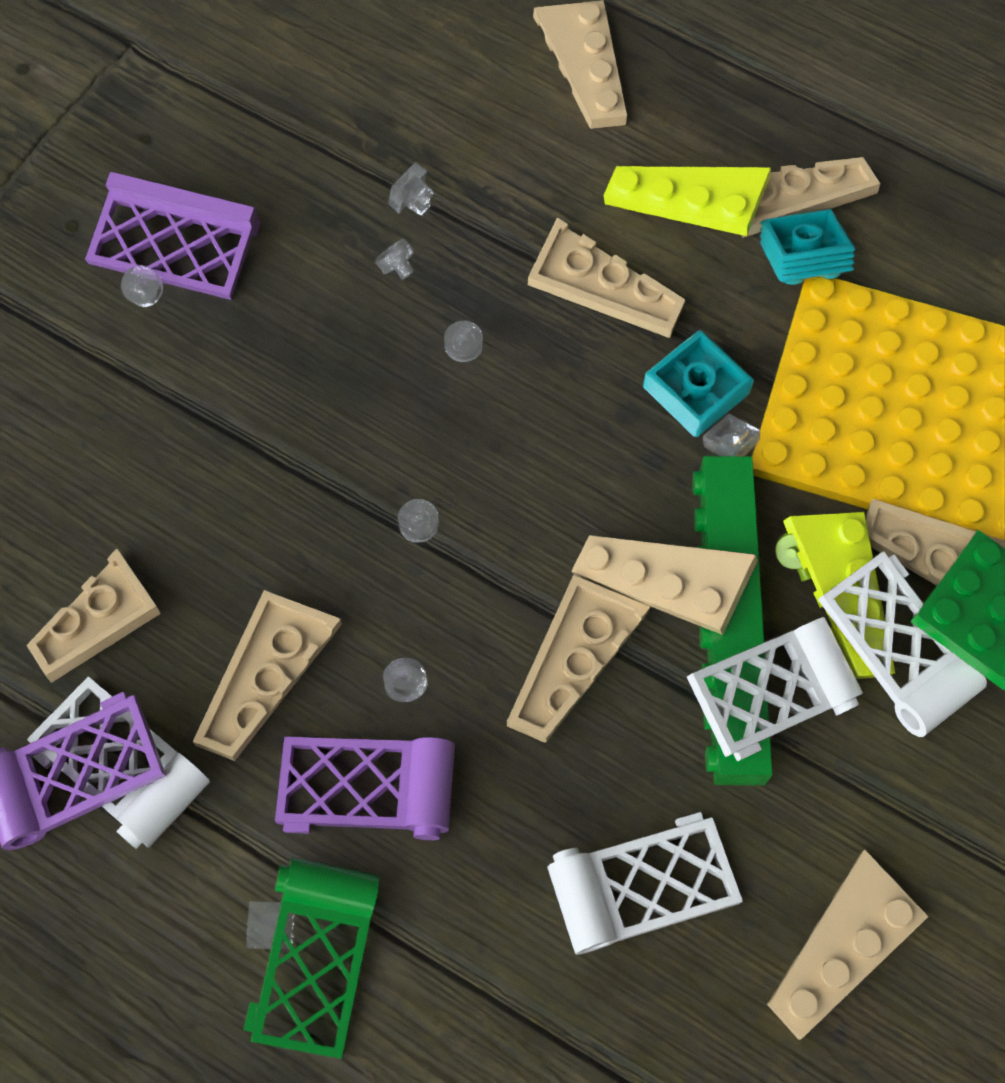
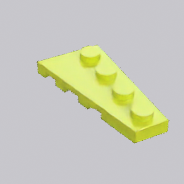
[604,166,771,236]
[783,512,895,679]

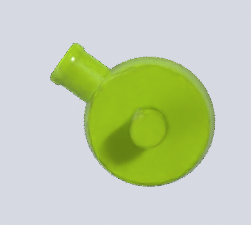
[775,532,811,581]

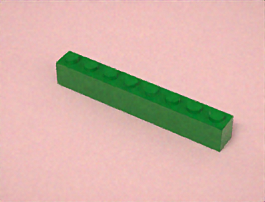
[692,456,772,785]

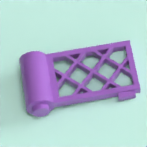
[0,691,166,850]
[275,737,455,840]

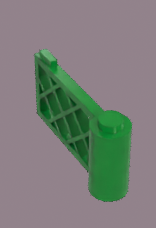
[243,857,379,1059]

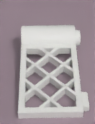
[818,551,987,737]
[687,617,863,761]
[27,677,210,849]
[548,812,743,955]

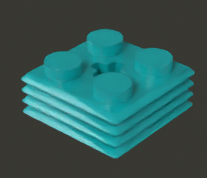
[760,209,856,285]
[643,330,754,437]

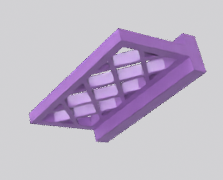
[85,172,261,300]

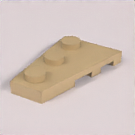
[27,549,161,683]

